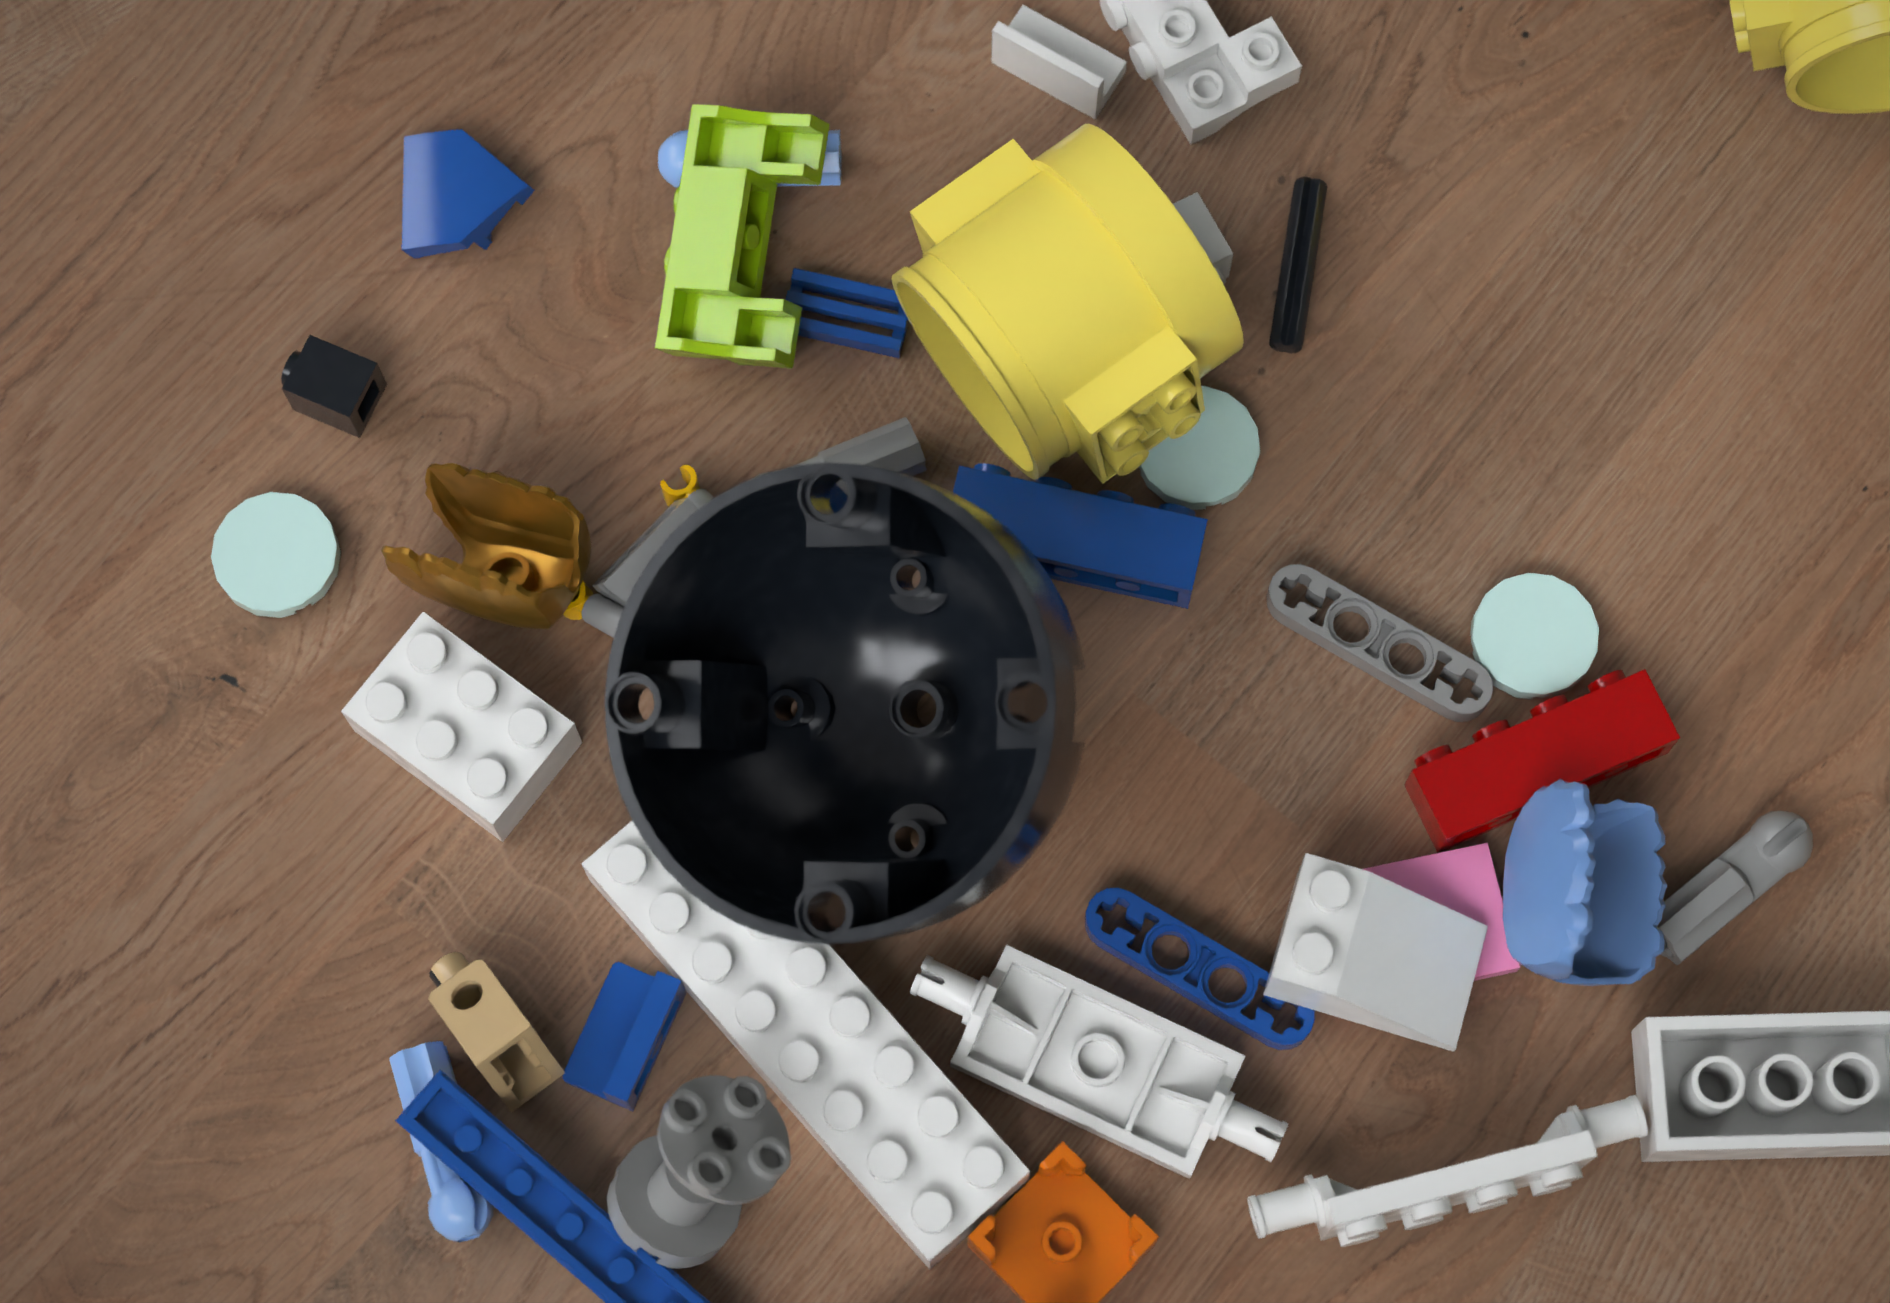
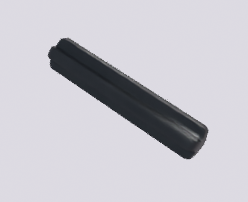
[1269,177,1327,353]

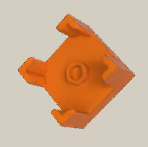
[967,1141,1159,1303]

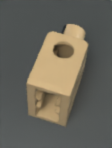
[428,952,565,1113]

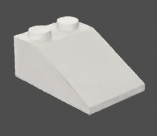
[1263,853,1488,1052]

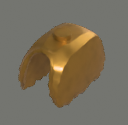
[381,463,591,629]

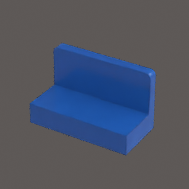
[562,962,687,1112]

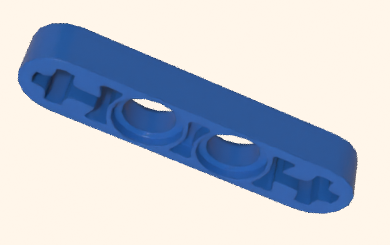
[1085,888,1315,1050]

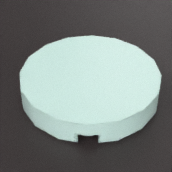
[1139,386,1260,510]
[211,492,341,618]
[1470,573,1599,699]

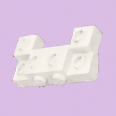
[1099,0,1302,145]

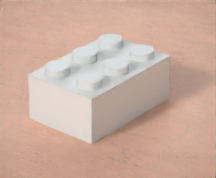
[341,612,582,842]

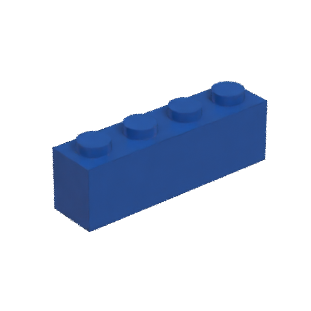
[953,463,1208,609]

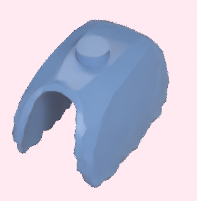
[1503,779,1667,986]

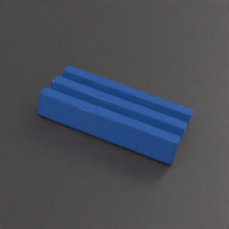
[785,268,909,359]

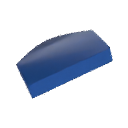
[402,129,535,259]

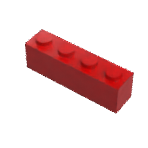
[1404,669,1680,853]

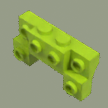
[655,104,830,369]

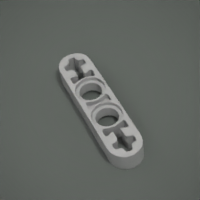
[1266,564,1493,722]

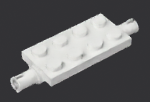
[910,945,1289,1179]
[1247,1095,1648,1247]

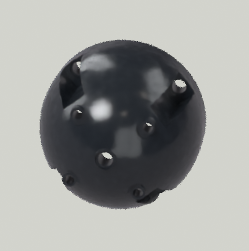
[605,463,1085,944]

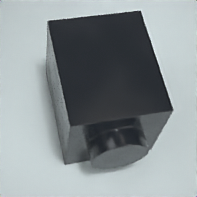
[281,335,387,438]

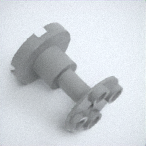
[607,1075,791,1268]

